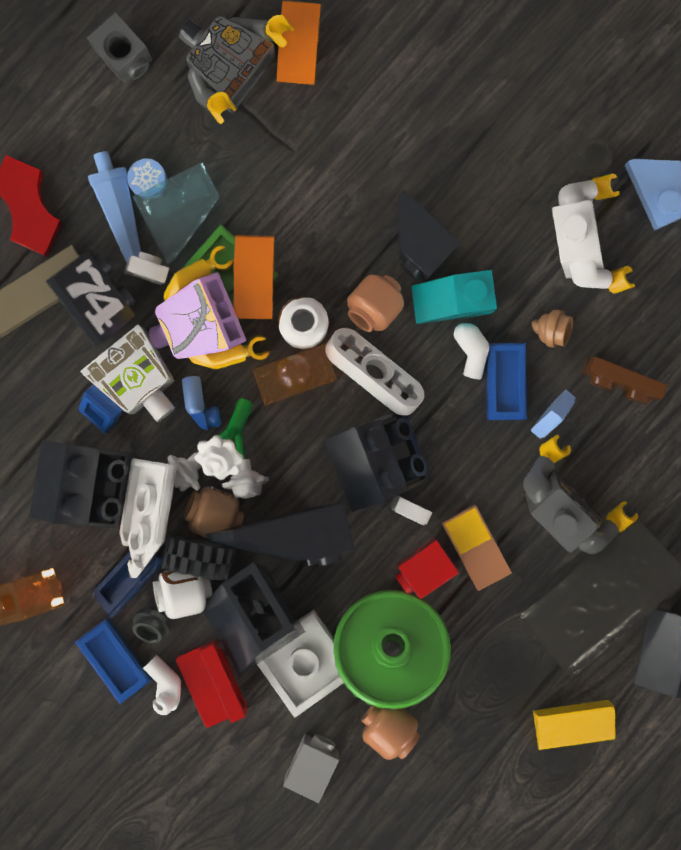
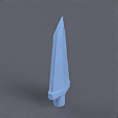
[88,151,141,262]

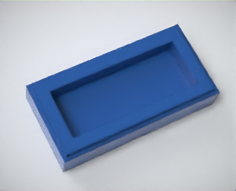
[486,343,527,420]
[75,618,153,704]

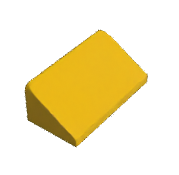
[533,700,615,750]

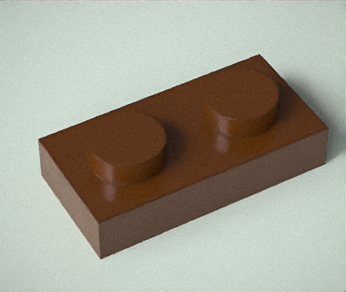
[581,357,668,405]

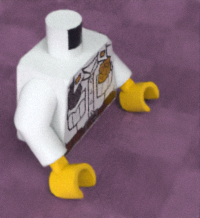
[552,174,635,294]

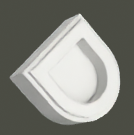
[390,495,432,525]

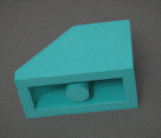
[411,270,497,324]

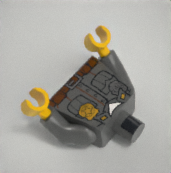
[179,15,294,124]
[523,435,638,554]

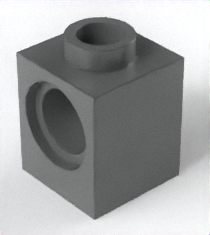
[87,12,153,84]

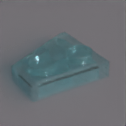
[133,162,220,264]

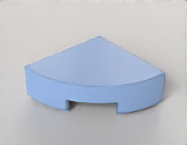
[531,389,576,439]

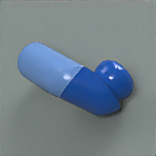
[182,376,222,430]

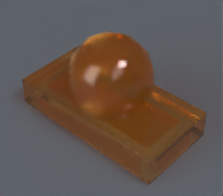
[252,344,337,406]

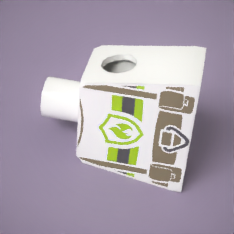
[80,325,175,422]

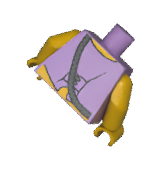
[149,246,270,369]

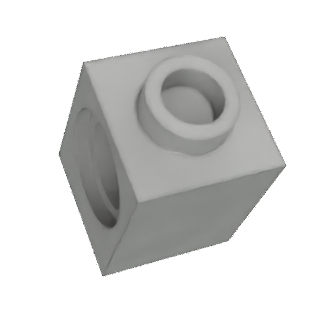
[283,734,339,803]

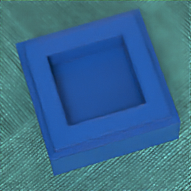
[78,384,123,434]

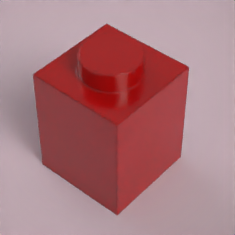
[395,538,459,600]

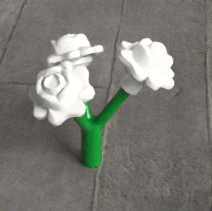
[167,398,269,499]

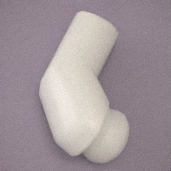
[454,323,489,379]
[143,655,181,715]

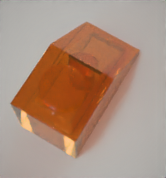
[0,568,64,626]

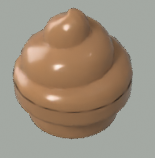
[532,310,573,348]

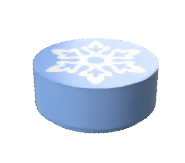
[127,159,167,199]

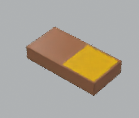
[441,505,512,591]

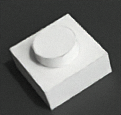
[124,252,169,285]

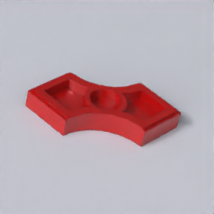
[0,155,63,257]

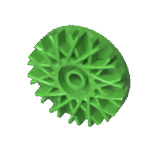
[333,590,451,710]

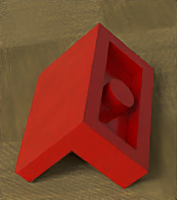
[176,639,248,728]

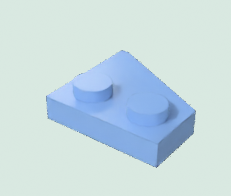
[625,159,681,231]

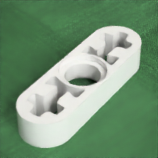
[325,328,424,416]

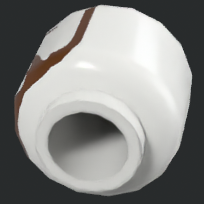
[278,296,329,349]
[153,569,212,619]

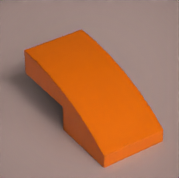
[276,1,321,85]
[234,235,275,319]

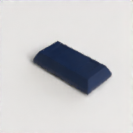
[92,552,163,618]

